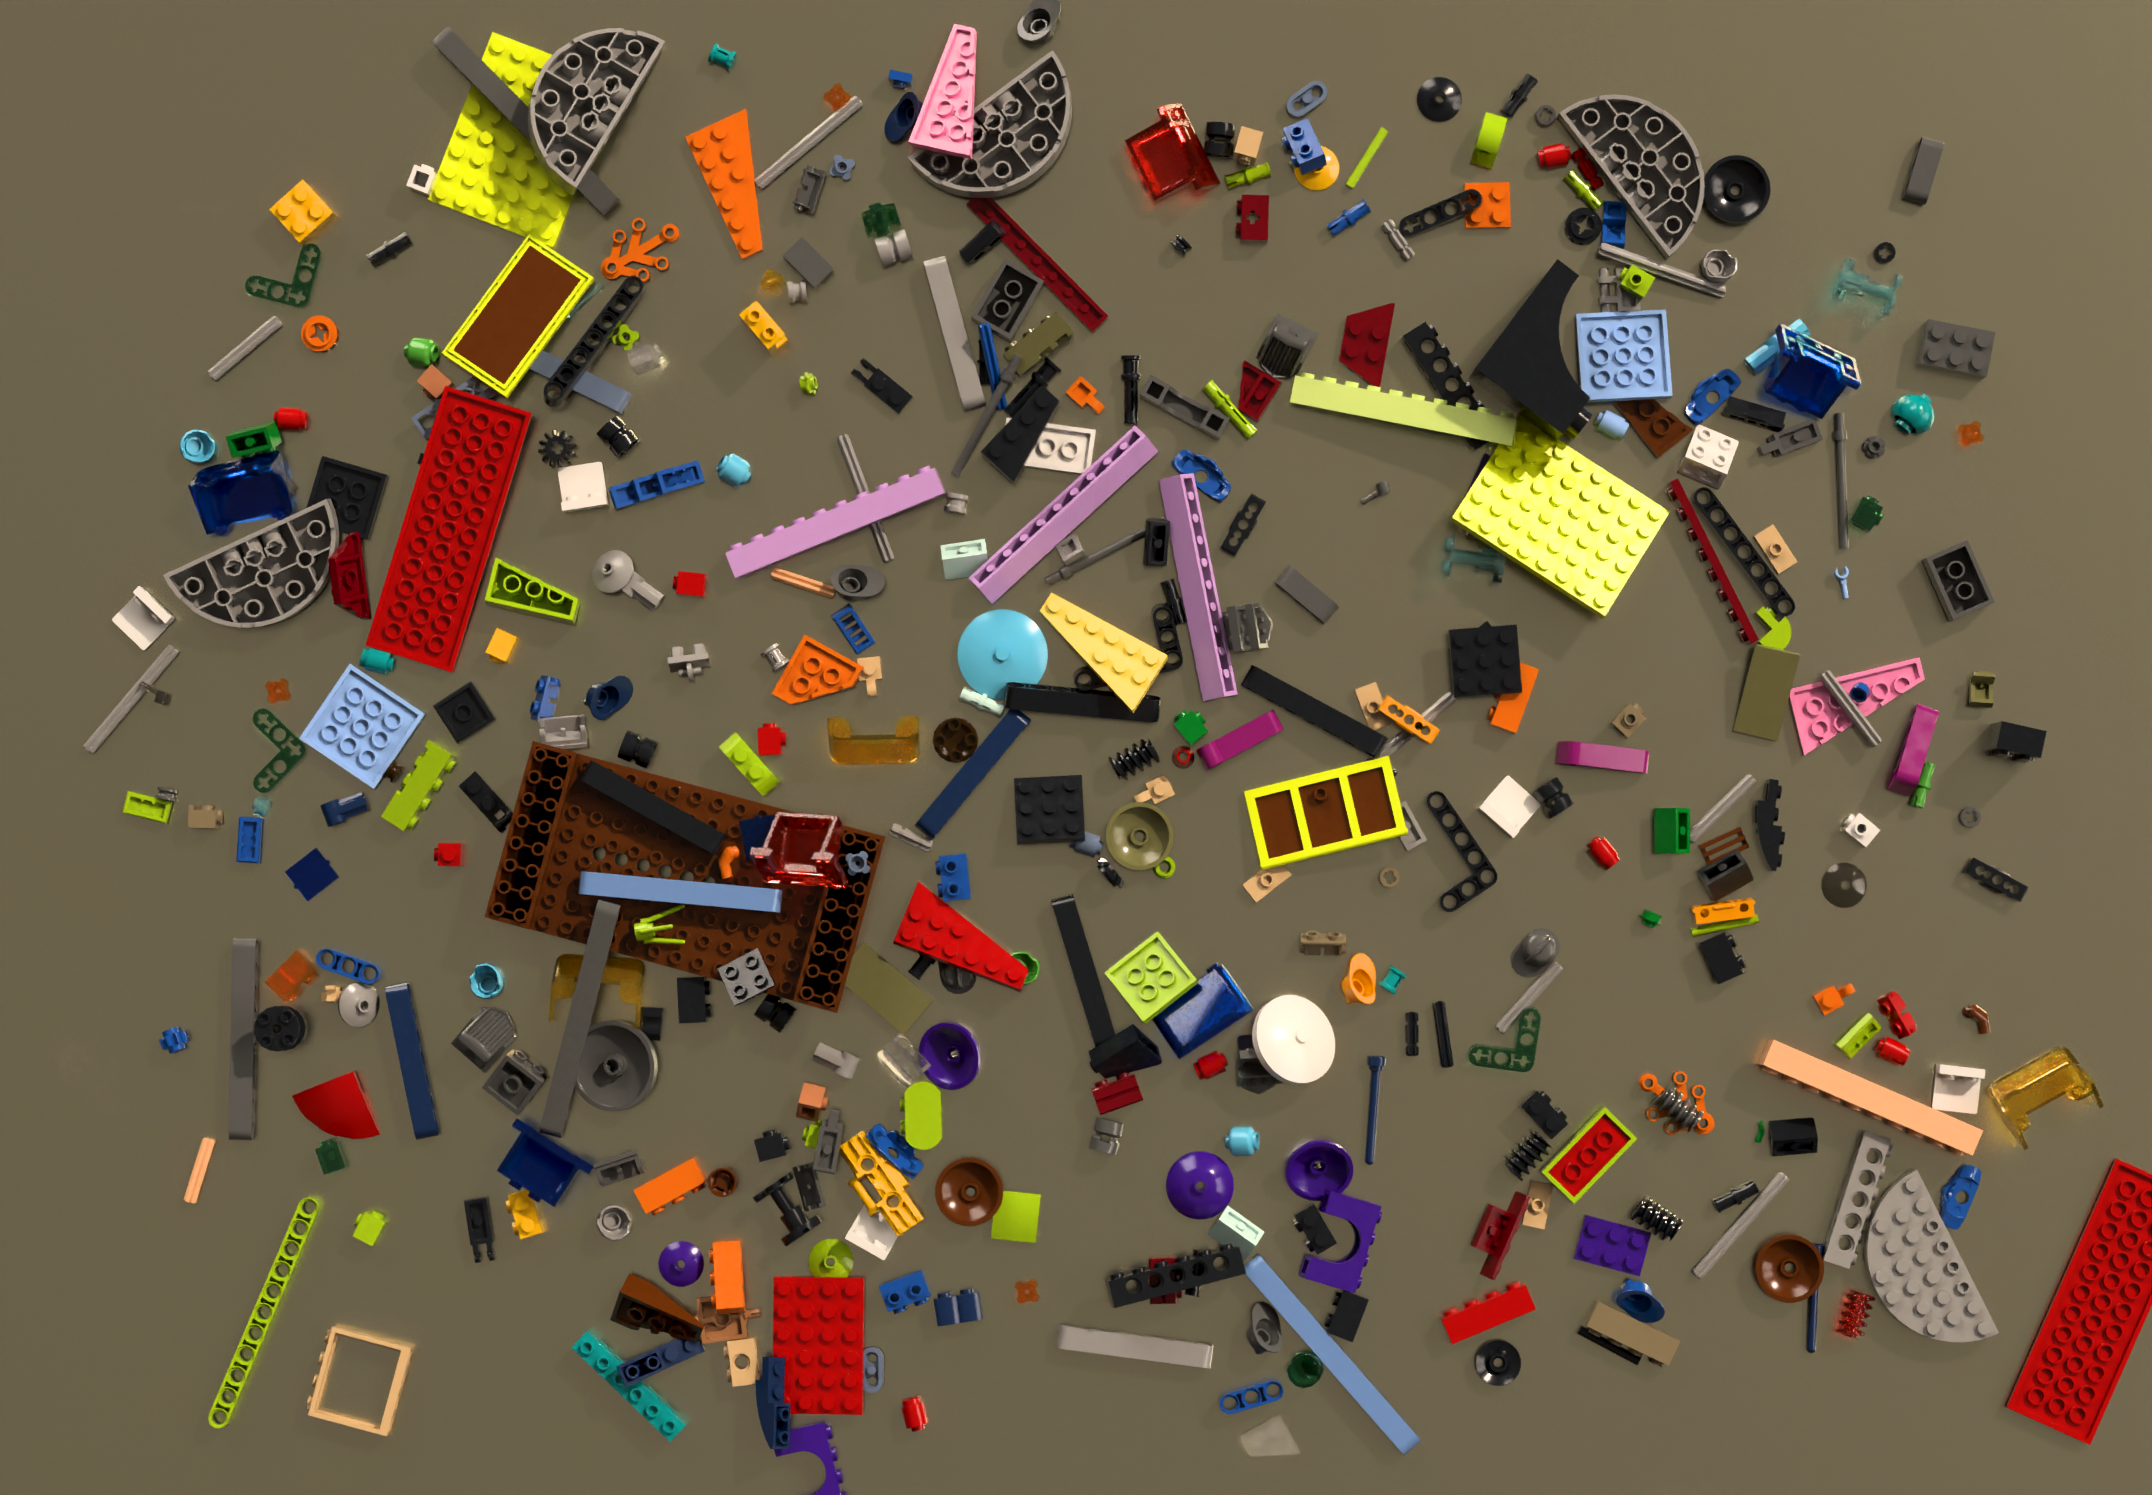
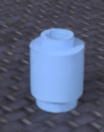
[1594,409,1629,439]

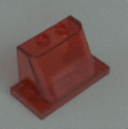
[1125,103,1220,201]
[749,812,848,888]

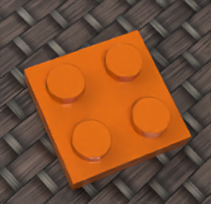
[1464,182,1511,229]

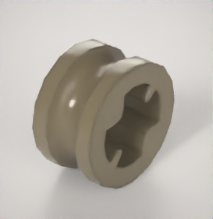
[1379,867,1400,888]

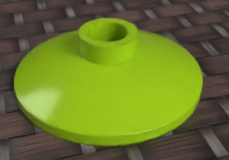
[808,1239,854,1277]

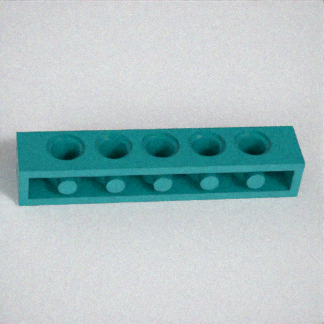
[571,1330,688,1442]

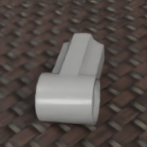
[622,571,664,611]
[812,1042,861,1080]

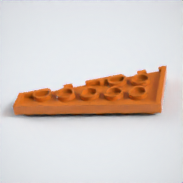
[685,109,763,260]

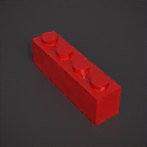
[1440,1281,1536,1344]

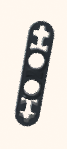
[1399,189,1483,237]

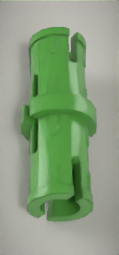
[1909,762,1936,809]

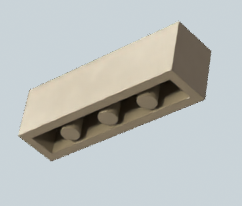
[1585,1300,1680,1367]

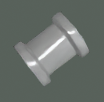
[760,643,789,673]

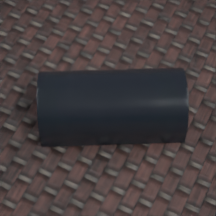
[959,220,1006,263]
[1143,518,1170,566]

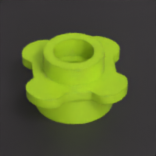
[612,324,639,351]
[799,372,818,395]

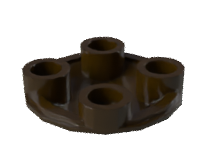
[933,717,978,763]

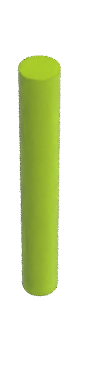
[1345,127,1388,189]
[1691,914,1759,937]

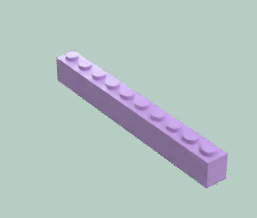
[969,426,1159,604]
[725,466,946,578]
[1159,473,1238,701]

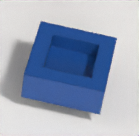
[888,70,913,88]

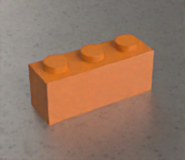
[1487,662,1540,734]
[633,1157,707,1215]
[709,1241,745,1314]

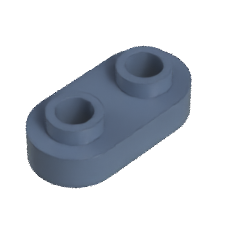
[1286,81,1327,118]
[863,1347,884,1393]

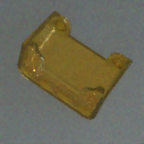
[827,716,920,765]

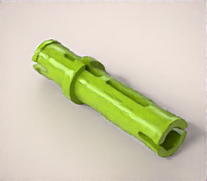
[1202,380,1257,440]

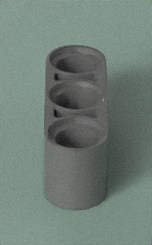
[1903,136,1944,205]
[1274,565,1339,624]

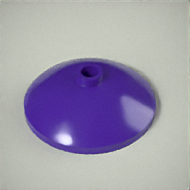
[919,1022,981,1090]
[1285,1140,1353,1201]
[1166,1151,1234,1220]

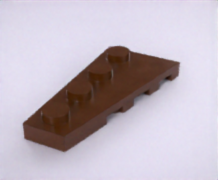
[1612,399,1693,458]

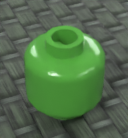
[404,337,439,368]

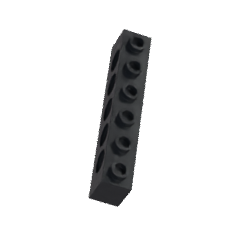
[1402,321,1490,452]
[1105,1243,1246,1308]

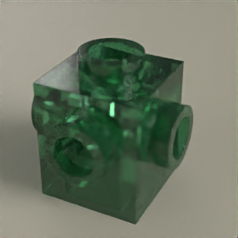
[861,202,901,237]

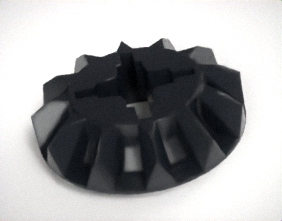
[1565,208,1602,244]
[1097,858,1124,889]

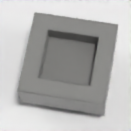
[1056,534,1086,565]

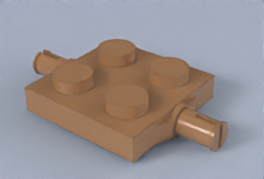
[694,1297,761,1344]

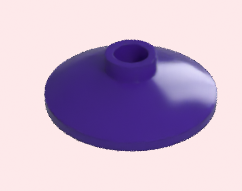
[658,1241,704,1287]

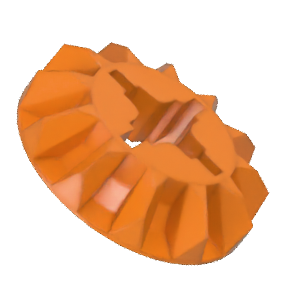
[301,315,338,352]

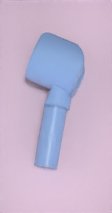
[1834,566,1849,599]

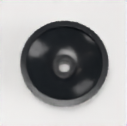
[1704,155,1771,223]

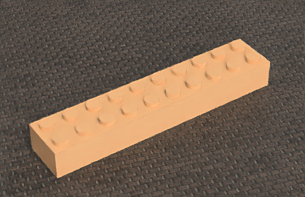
[1758,1039,1983,1158]

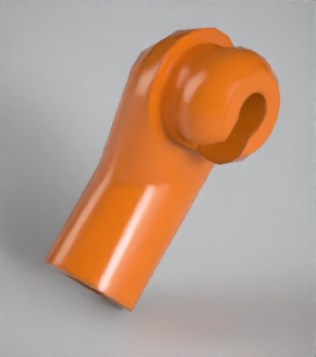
[718,846,740,879]

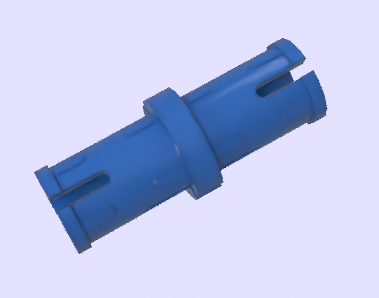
[1326,199,1371,236]

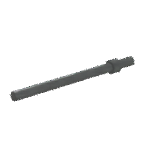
[951,354,1022,477]
[1833,413,1849,549]
[1044,517,1165,586]

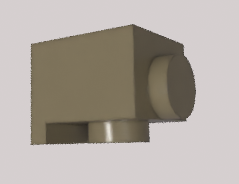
[1610,703,1646,739]
[188,805,223,829]

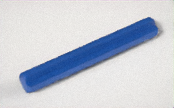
[978,323,1007,410]

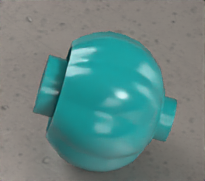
[1893,394,1935,435]

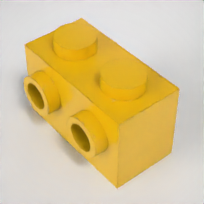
[505,1188,545,1239]

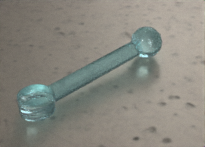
[568,282,603,318]

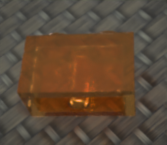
[265,950,318,1001]

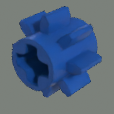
[159,1027,189,1054]

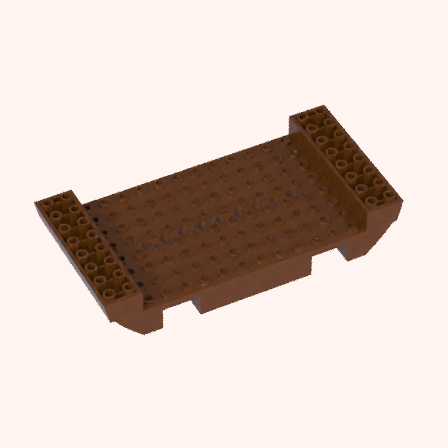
[485,741,885,1013]

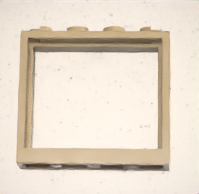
[306,1326,413,1436]

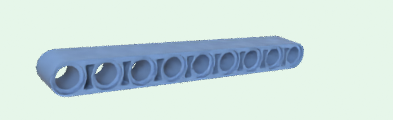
[578,871,782,913]

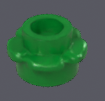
[1640,909,1662,928]

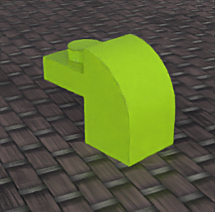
[1471,112,1508,169]
[1754,607,1792,650]

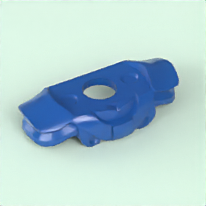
[1685,369,1741,425]
[1172,450,1231,502]
[866,1124,923,1179]
[1940,1165,1982,1229]

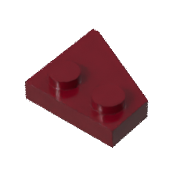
[1238,360,1282,422]

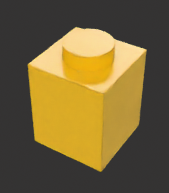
[486,628,519,665]

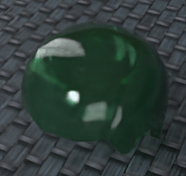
[1287,1351,1324,1388]

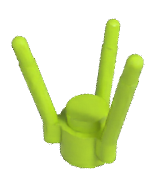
[634,904,685,944]

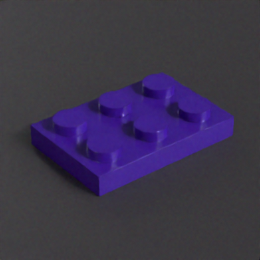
[1573,1215,1651,1276]

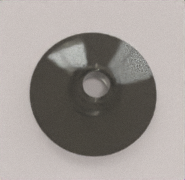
[1821,863,1867,908]

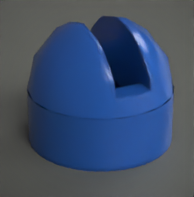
[1850,682,1870,702]

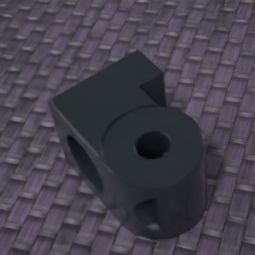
[642,1007,664,1041]

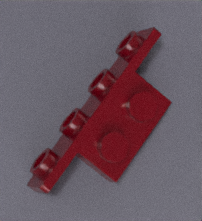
[1471,1191,1530,1280]

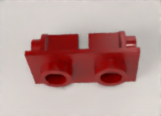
[1877,991,1917,1039]

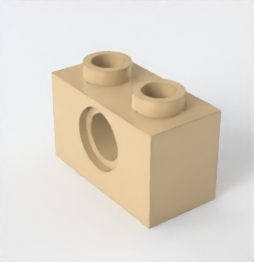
[1233,126,1263,166]
[724,1337,761,1387]

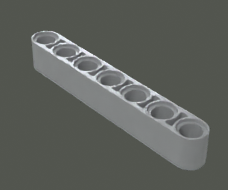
[923,255,986,411]
[1056,1325,1214,1368]

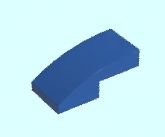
[1602,201,1626,249]

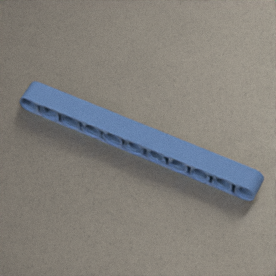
[1244,1254,1421,1455]

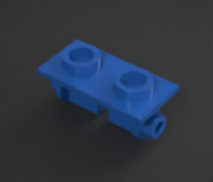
[530,675,561,721]

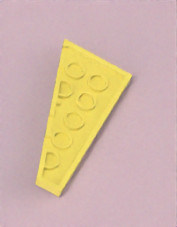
[1040,593,1168,713]

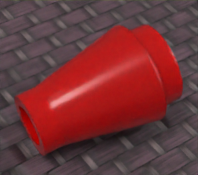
[1172,746,1194,768]

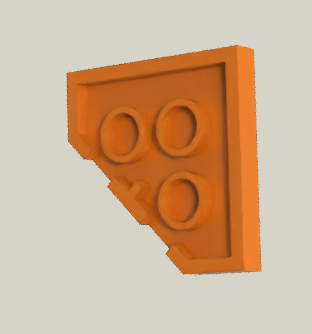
[771,635,864,705]

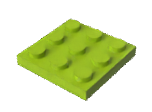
[1105,931,1199,1024]

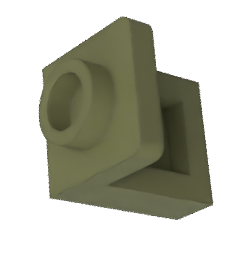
[1969,671,1995,708]

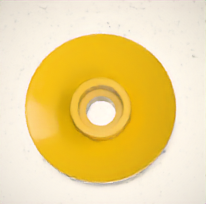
[1294,146,1339,191]

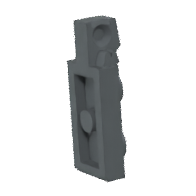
[1758,418,1823,457]
[813,1109,843,1174]

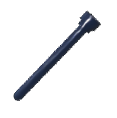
[1365,1056,1386,1165]
[1807,1244,1825,1353]

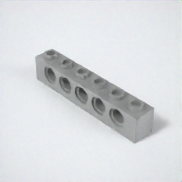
[1822,1130,1893,1269]

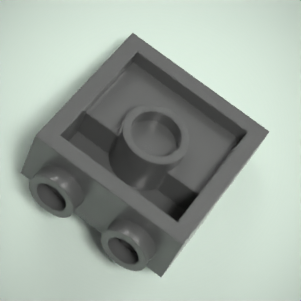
[482,1050,547,1116]

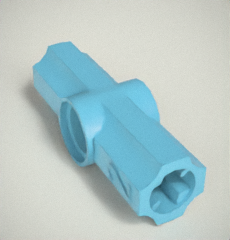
[1744,319,1811,374]

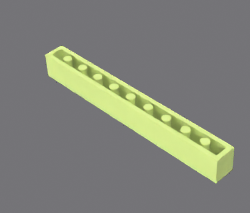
[1290,372,1518,446]

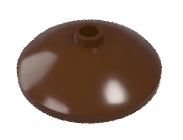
[935,1158,1004,1226]
[1755,1234,1824,1303]

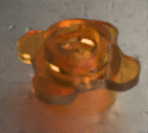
[824,83,851,110]
[1959,421,1984,446]
[265,678,290,703]
[1015,1280,1039,1304]

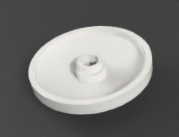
[1252,995,1335,1085]

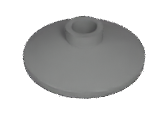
[592,550,633,594]
[338,982,379,1027]

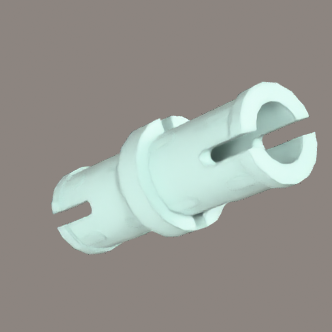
[959,687,1005,718]

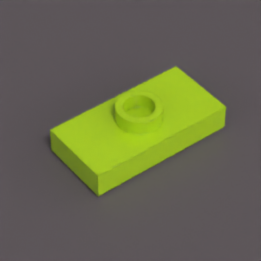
[122,791,173,824]
[1836,1013,1882,1059]

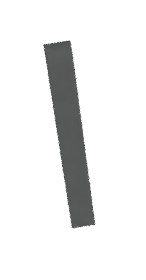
[229,938,258,1140]

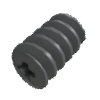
[1652,1086,1704,1134]

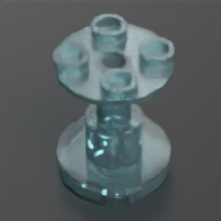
[1832,257,1903,316]
[1442,532,1505,584]

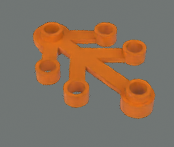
[601,218,679,282]
[1638,1071,1715,1135]

